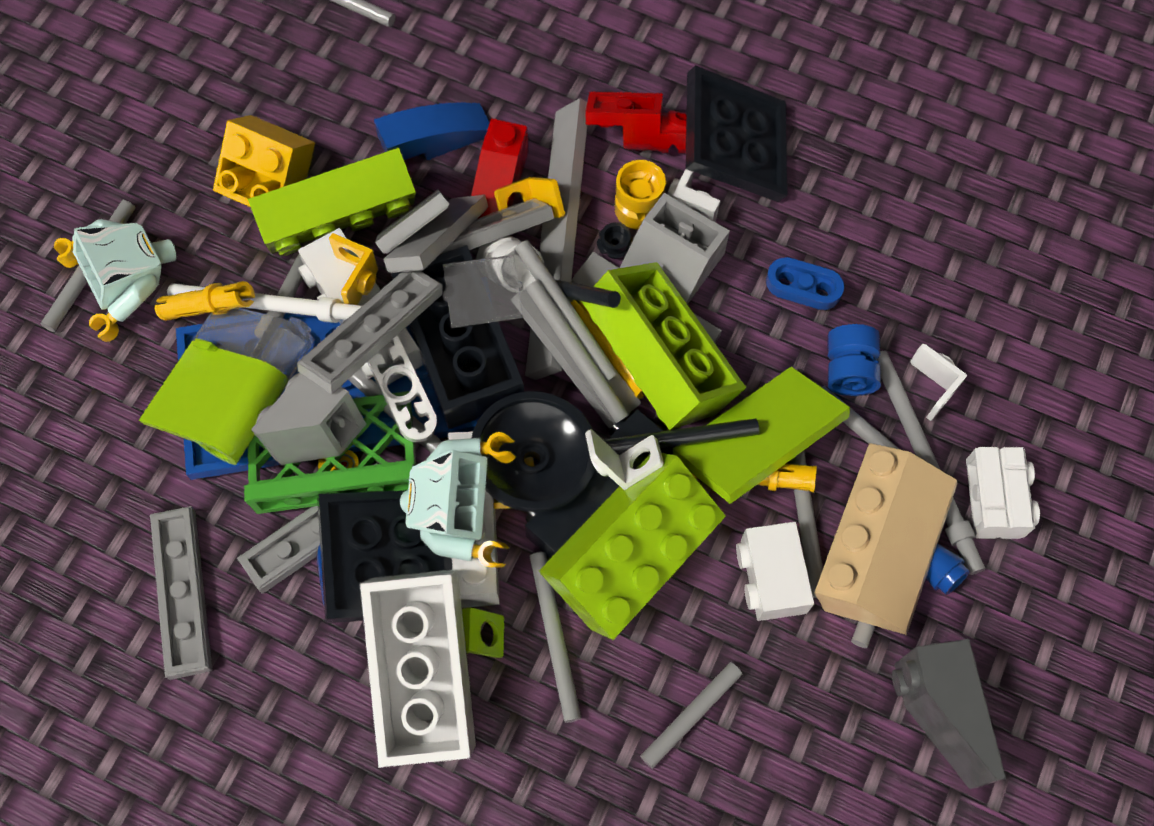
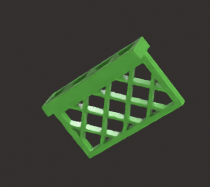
[244,391,416,514]

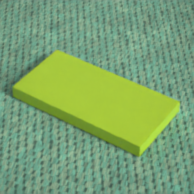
[673,367,850,504]

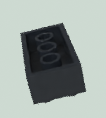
[391,245,524,430]

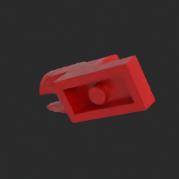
[585,92,686,154]

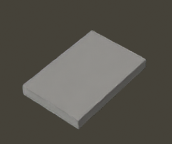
[375,189,449,254]

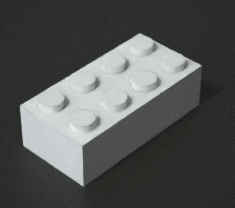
[360,569,476,767]

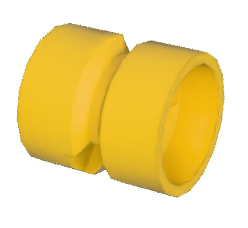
[615,159,666,230]

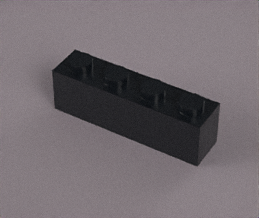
[525,409,673,559]

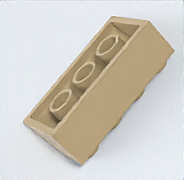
[814,443,958,635]

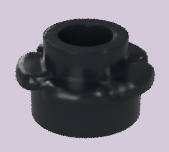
[597,222,633,259]

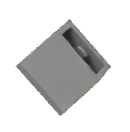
[620,193,730,305]
[251,373,366,465]

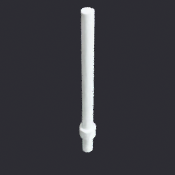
[167,283,362,323]

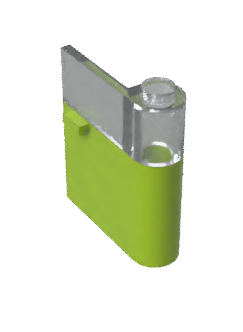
[139,308,314,465]

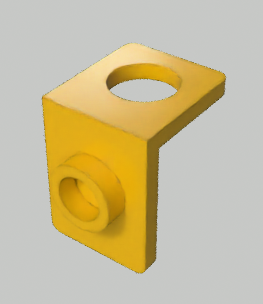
[494,177,565,218]
[329,233,378,305]

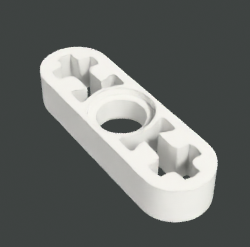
[367,335,437,443]

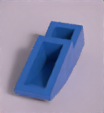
[374,102,490,160]

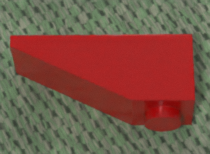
[471,118,529,219]

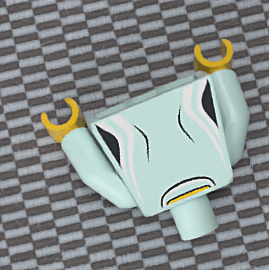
[54,219,176,342]
[400,432,516,568]

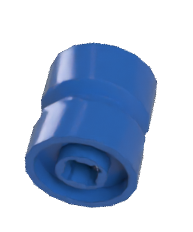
[827,324,881,396]

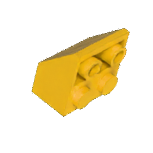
[213,115,315,207]

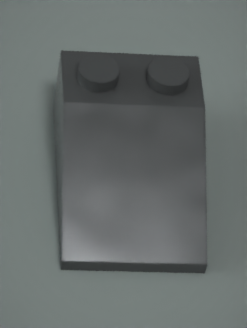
[892,639,1006,789]

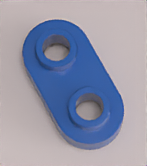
[766,257,844,310]

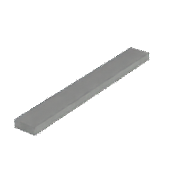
[525,98,587,380]

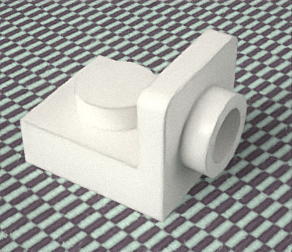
[668,169,720,222]

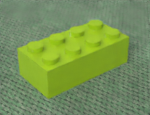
[248,148,416,256]
[581,262,746,430]
[539,453,726,640]

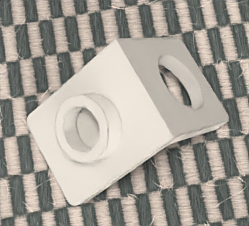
[910,344,967,421]
[585,429,664,490]

